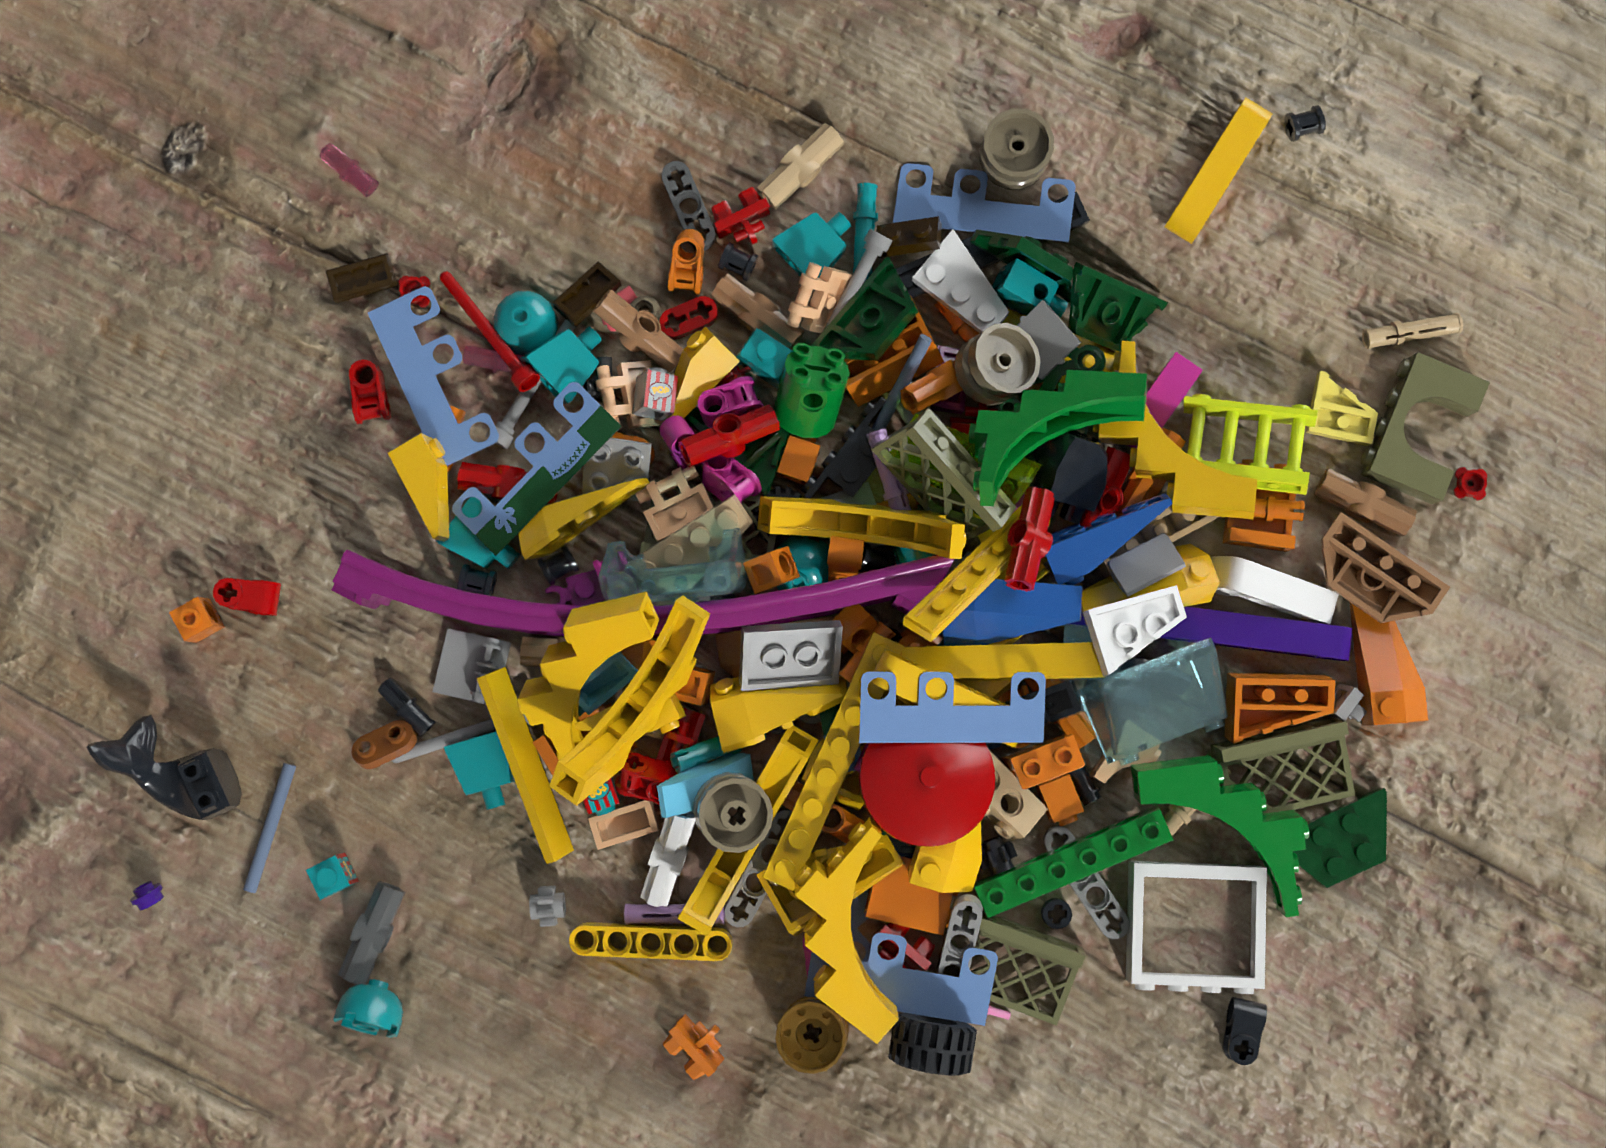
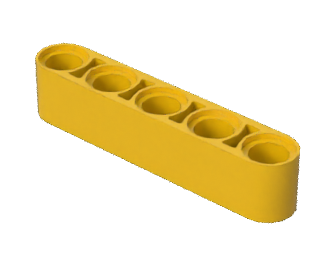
[1164,97,1273,244]
[871,649,1018,748]
[569,922,733,961]

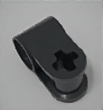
[1222,997,1267,1065]

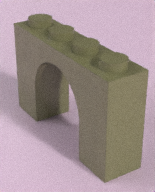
[1361,352,1490,504]

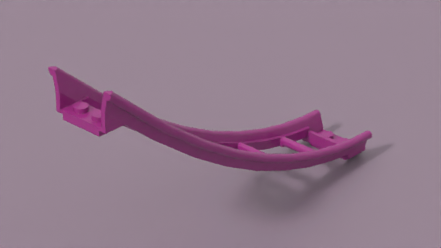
[331,549,954,638]

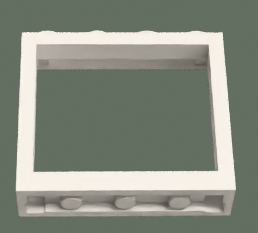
[1126,861,1267,994]

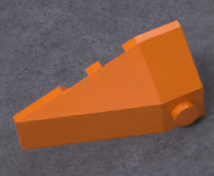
[1349,602,1428,725]

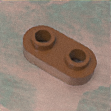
[351,720,417,769]

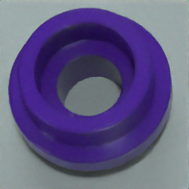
[130,881,164,911]

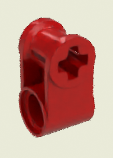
[349,359,391,425]
[213,578,281,616]
[615,752,678,805]

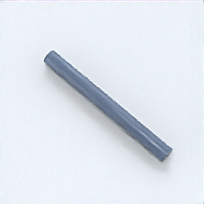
[872,334,932,431]
[243,763,297,893]

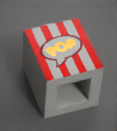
[632,367,678,421]

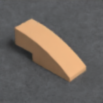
[588,800,693,850]

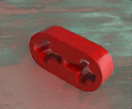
[659,296,718,340]

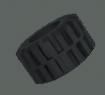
[888,1013,977,1076]

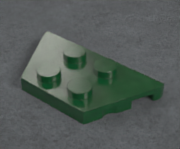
[970,230,1074,303]
[811,257,918,361]
[1068,262,1168,351]
[684,395,791,496]
[1293,788,1387,888]

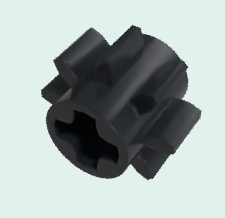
[980,835,1018,875]

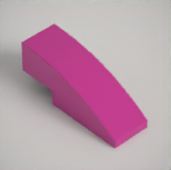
[1127,352,1203,448]

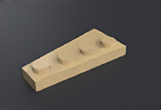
[626,494,753,606]

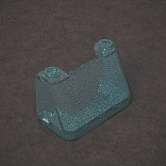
[598,528,747,604]
[1078,638,1228,766]

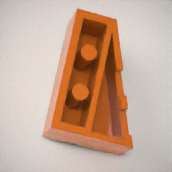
[844,296,944,407]
[1224,673,1335,744]

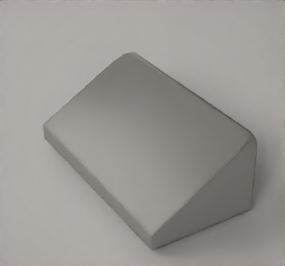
[1108,533,1186,597]

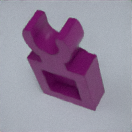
[545,570,606,606]

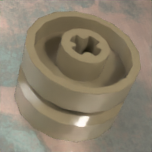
[979,108,1054,190]
[954,323,1041,405]
[693,772,773,853]

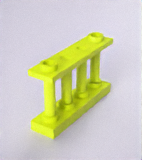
[1184,394,1318,495]

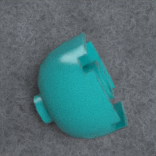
[493,291,558,355]
[776,535,829,590]
[333,979,403,1038]

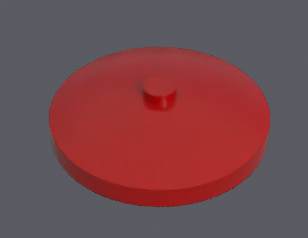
[859,743,995,847]

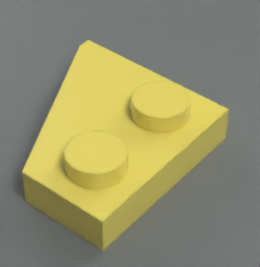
[1305,371,1378,446]

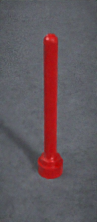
[440,271,540,392]

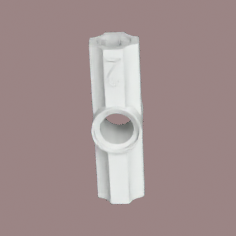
[640,811,695,907]

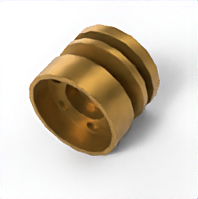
[775,996,849,1074]

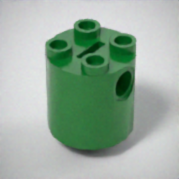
[773,343,850,438]

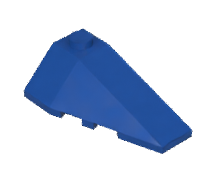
[1046,493,1172,585]
[943,576,1083,646]

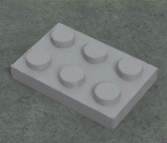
[739,620,843,691]

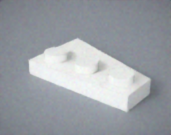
[912,229,1009,333]
[1083,585,1187,677]

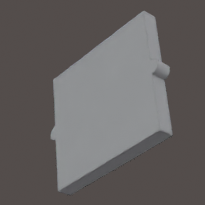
[1017,300,1081,380]

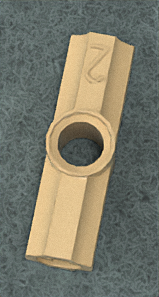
[757,123,844,210]

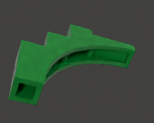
[969,370,1147,507]
[1131,755,1309,918]

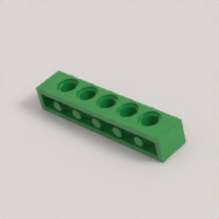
[974,805,1174,918]

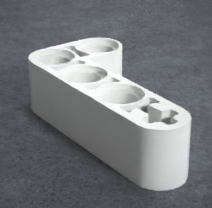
[1211,556,1339,625]

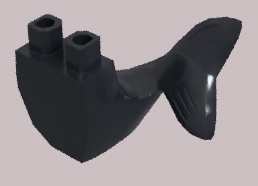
[970,430,1107,524]
[86,715,242,820]

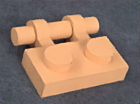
[786,262,852,333]
[595,360,663,430]
[636,465,714,542]

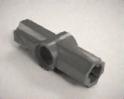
[338,881,406,984]

